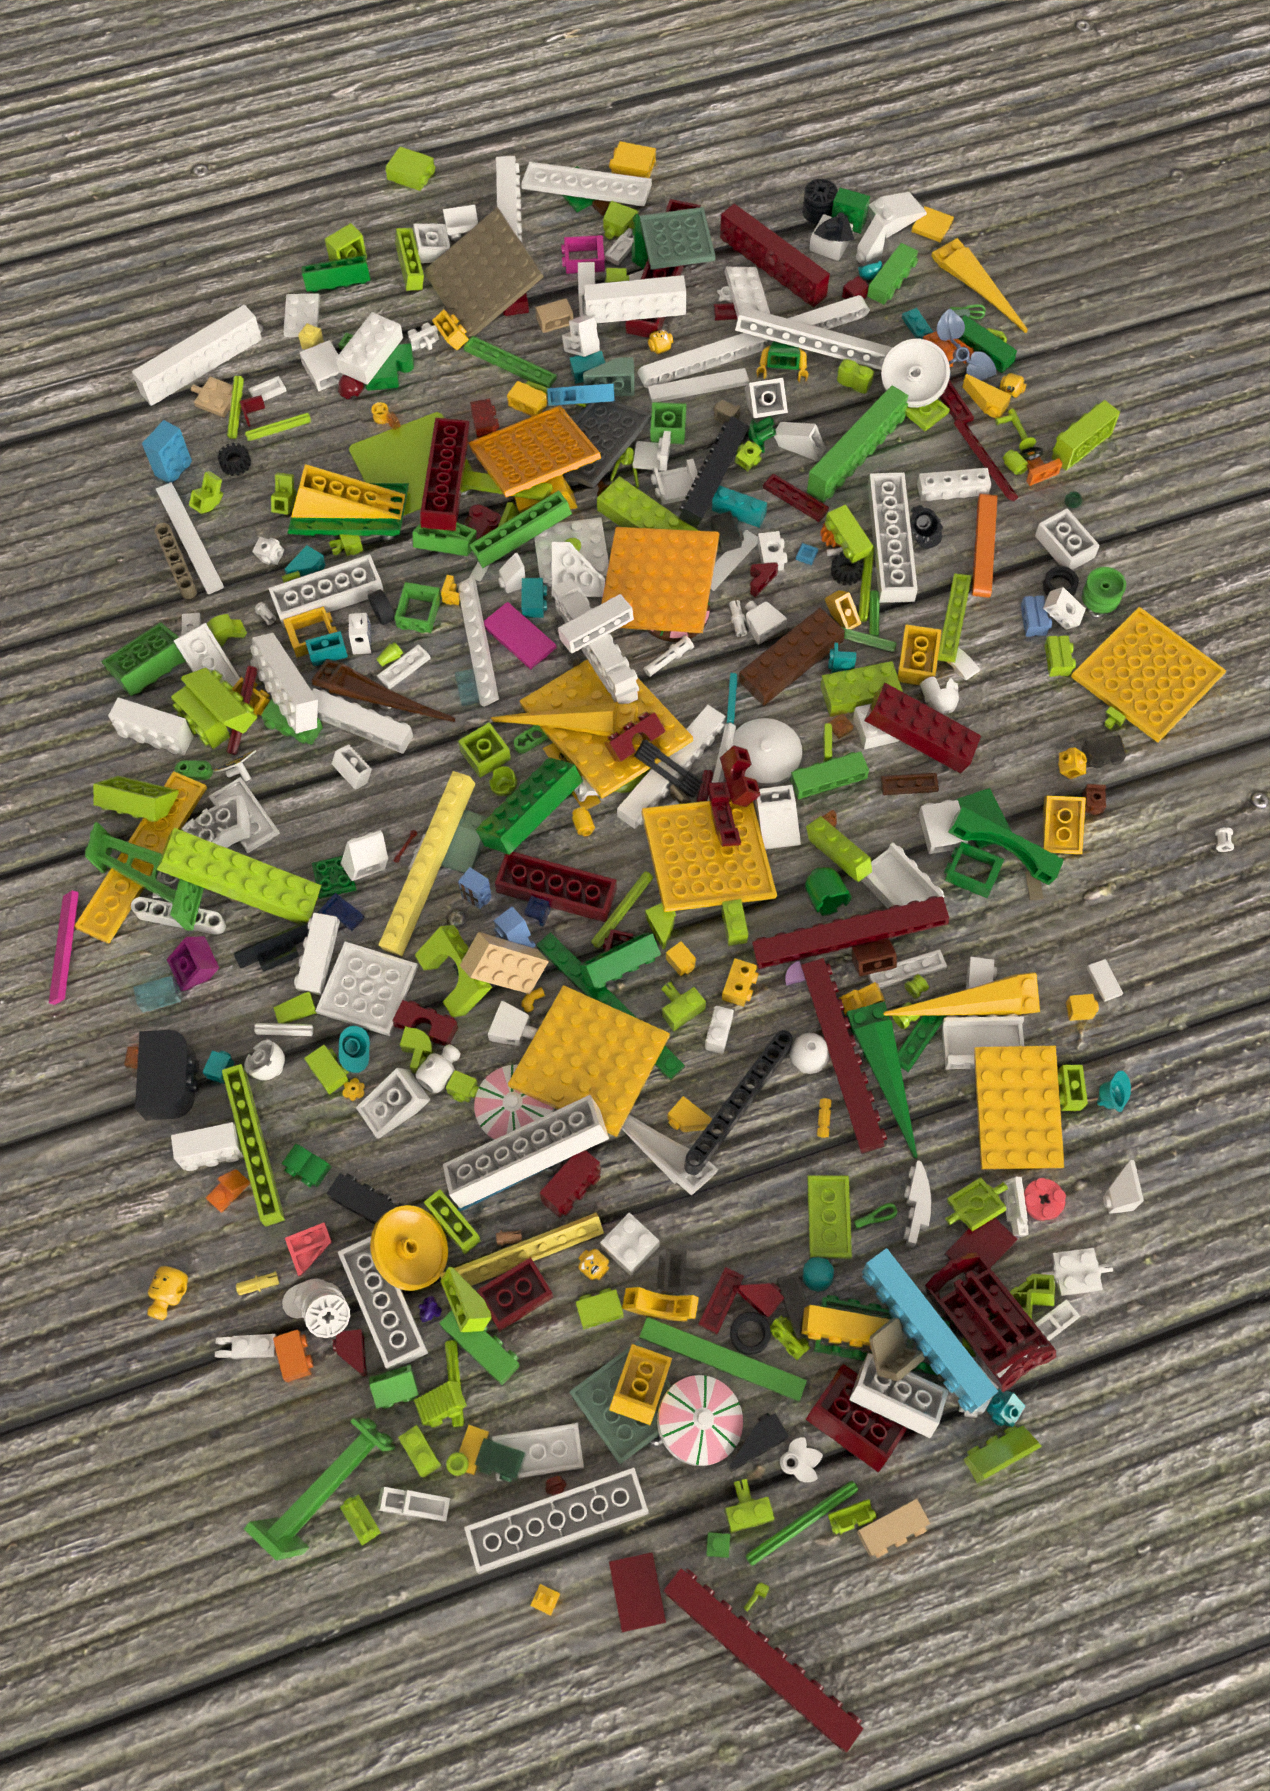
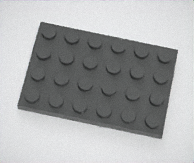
[562,401,651,488]

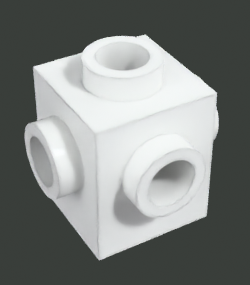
[252,537,284,565]

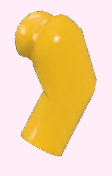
[521,987,545,1013]

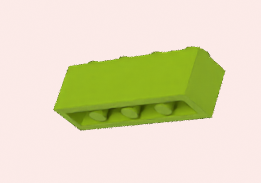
[395,228,424,291]
[806,816,872,882]

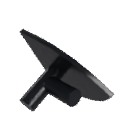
[814,213,854,242]

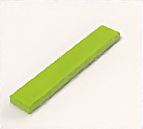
[462,470,553,501]
[938,573,972,663]

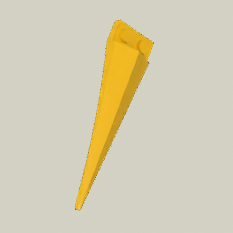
[931,238,1028,333]
[491,702,638,738]
[883,972,1040,1015]

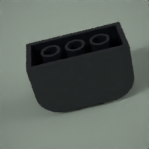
[135,1030,199,1121]

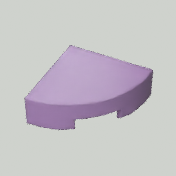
[785,961,805,986]

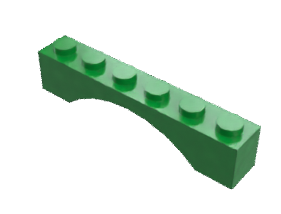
[948,806,1064,885]

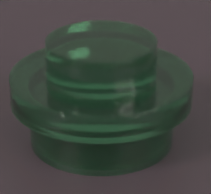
[1064,491,1082,508]

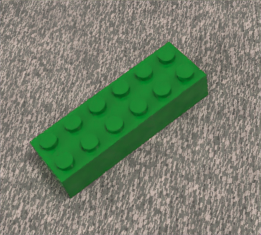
[475,757,583,855]

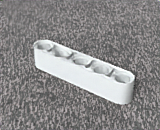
[131,897,226,935]

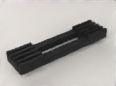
[634,740,703,798]

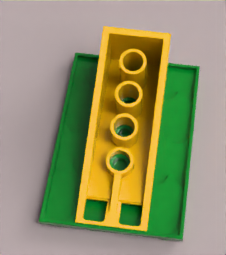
[287,464,409,536]

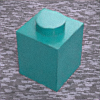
[203,1050,235,1084]

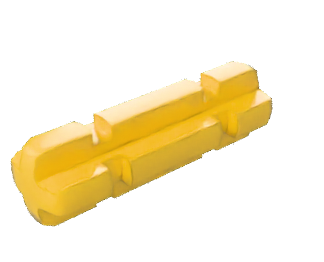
[817,1098,832,1138]

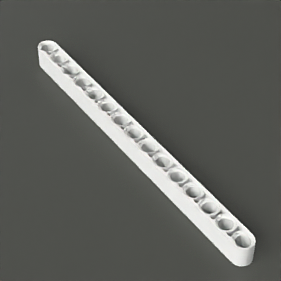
[637,296,869,388]

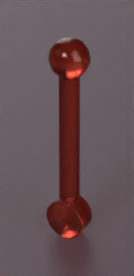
[393,830,417,863]

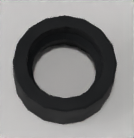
[1043,566,1079,596]
[368,589,395,625]
[730,1312,771,1355]

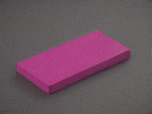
[484,602,557,670]

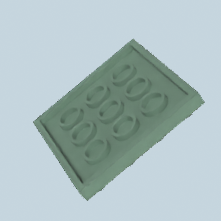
[640,207,715,270]
[569,1340,672,1465]

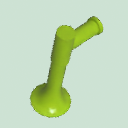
[995,409,1036,450]

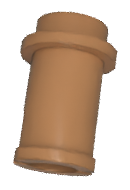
[496,1230,522,1247]

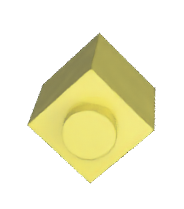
[298,323,324,350]

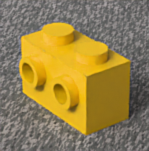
[432,309,469,350]
[722,958,759,1007]

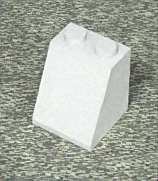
[745,378,788,418]

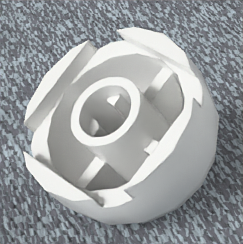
[790,1033,830,1074]
[244,1039,285,1081]

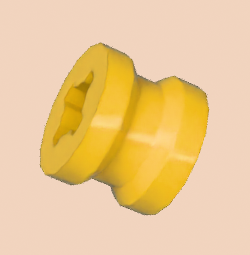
[371,402,390,424]

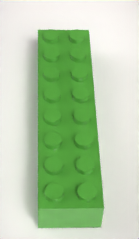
[807,385,909,503]

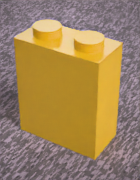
[609,141,656,178]

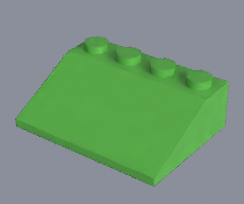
[101,622,186,696]

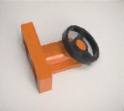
[1019,447,1063,486]

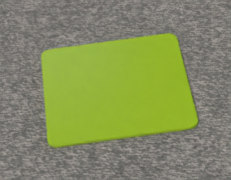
[349,412,474,516]

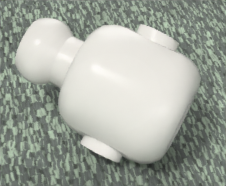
[416,1044,460,1093]

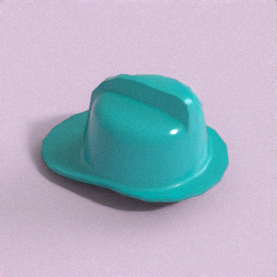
[338,1026,370,1073]
[1097,1071,1131,1112]

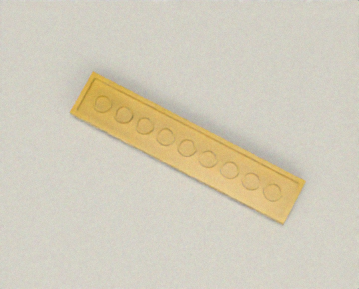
[74,771,207,944]

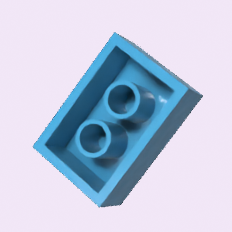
[142,420,192,483]

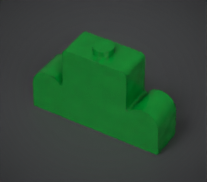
[365,343,414,391]

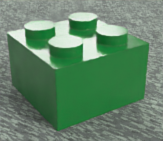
[832,187,870,234]

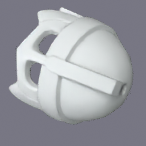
[920,676,959,714]

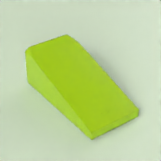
[273,991,316,1024]

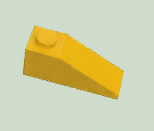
[962,374,1011,418]

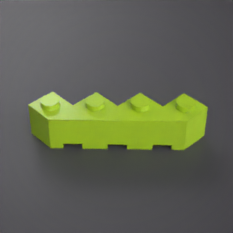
[962,1274,1055,1358]

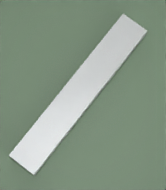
[648,368,749,403]

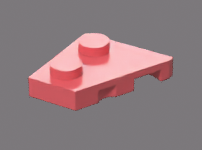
[285,1222,332,1276]

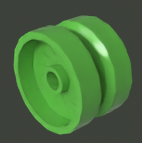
[1081,567,1126,614]

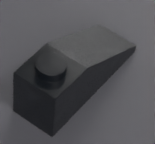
[729,1413,789,1472]

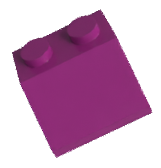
[167,936,219,991]

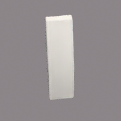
[1010,1299,1081,1366]

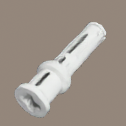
[643,635,694,677]

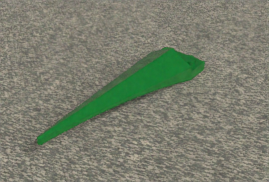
[846,1002,917,1159]

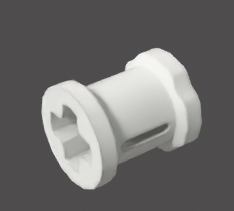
[1215,828,1234,852]

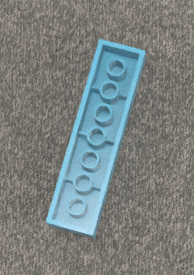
[862,1248,999,1414]

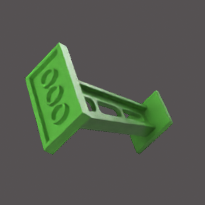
[85,822,204,931]
[244,1418,395,1561]

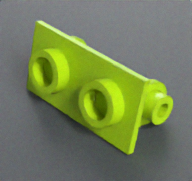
[770,1315,811,1361]
[340,1494,381,1546]
[828,1499,877,1535]

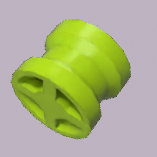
[904,974,929,999]

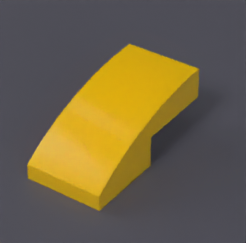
[838,982,885,1016]

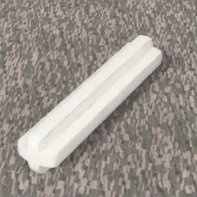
[254,1023,314,1036]

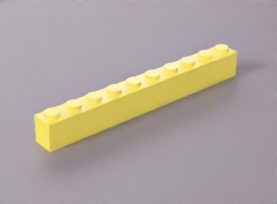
[379,771,475,957]

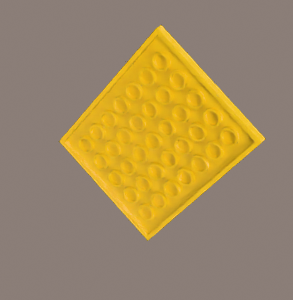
[519,659,693,799]

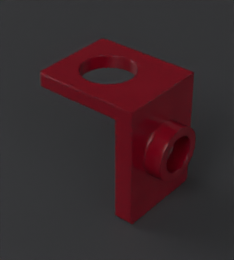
[240,395,265,427]
[603,929,634,952]

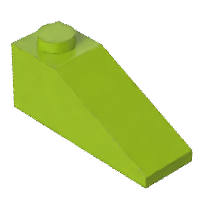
[441,1267,492,1332]

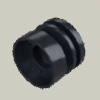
[802,179,838,224]

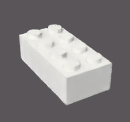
[336,312,403,385]
[108,697,194,755]
[849,1353,949,1438]

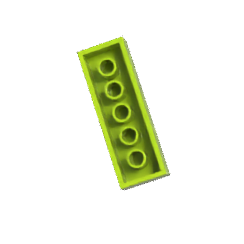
[597,476,698,531]

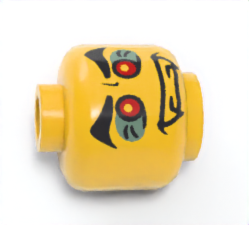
[1000,373,1026,398]

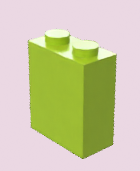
[385,146,435,191]

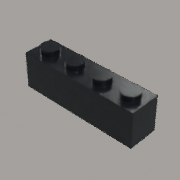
[326,1173,404,1225]

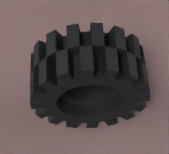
[218,443,251,476]
[831,552,864,586]

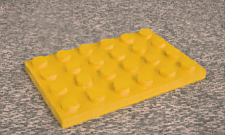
[974,1046,1064,1170]

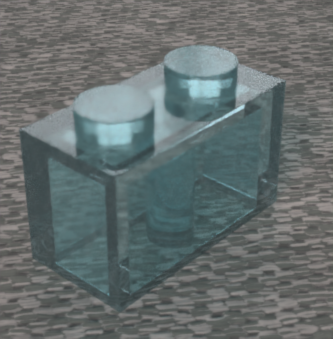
[133,976,181,1013]

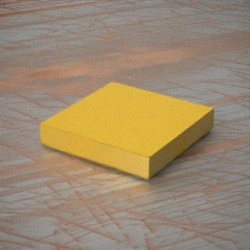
[911,206,954,243]

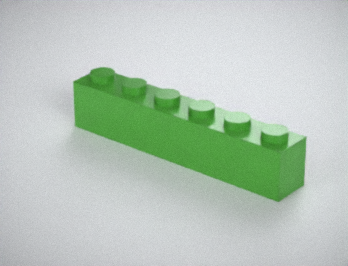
[469,491,572,568]

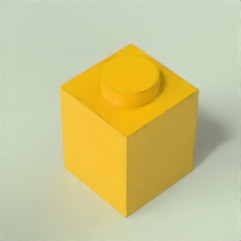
[666,941,696,976]
[1066,994,1099,1021]

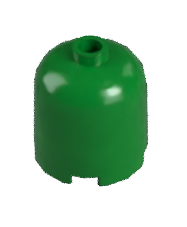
[805,867,852,916]

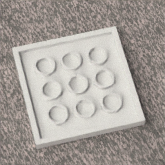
[534,518,609,587]
[315,942,418,1036]

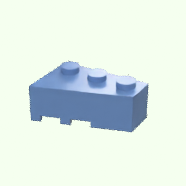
[494,906,536,948]

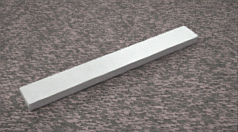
[156,482,224,595]

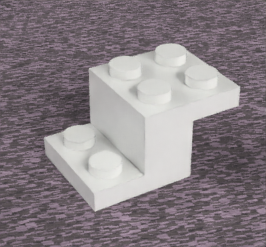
[443,205,478,240]

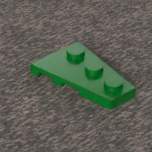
[631,214,648,269]

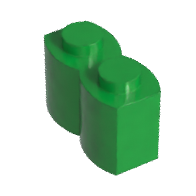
[281,1143,332,1188]

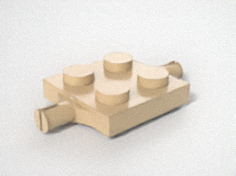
[191,377,242,418]

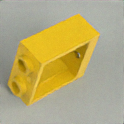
[283,606,337,658]

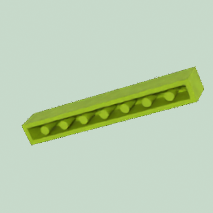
[222,1064,285,1227]

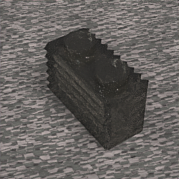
[711,511,744,553]
[1081,735,1127,769]

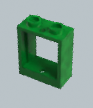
[944,842,1004,899]

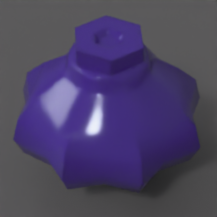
[418,1296,442,1322]

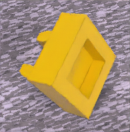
[530,1584,560,1616]

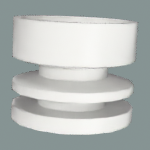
[299,1282,350,1338]

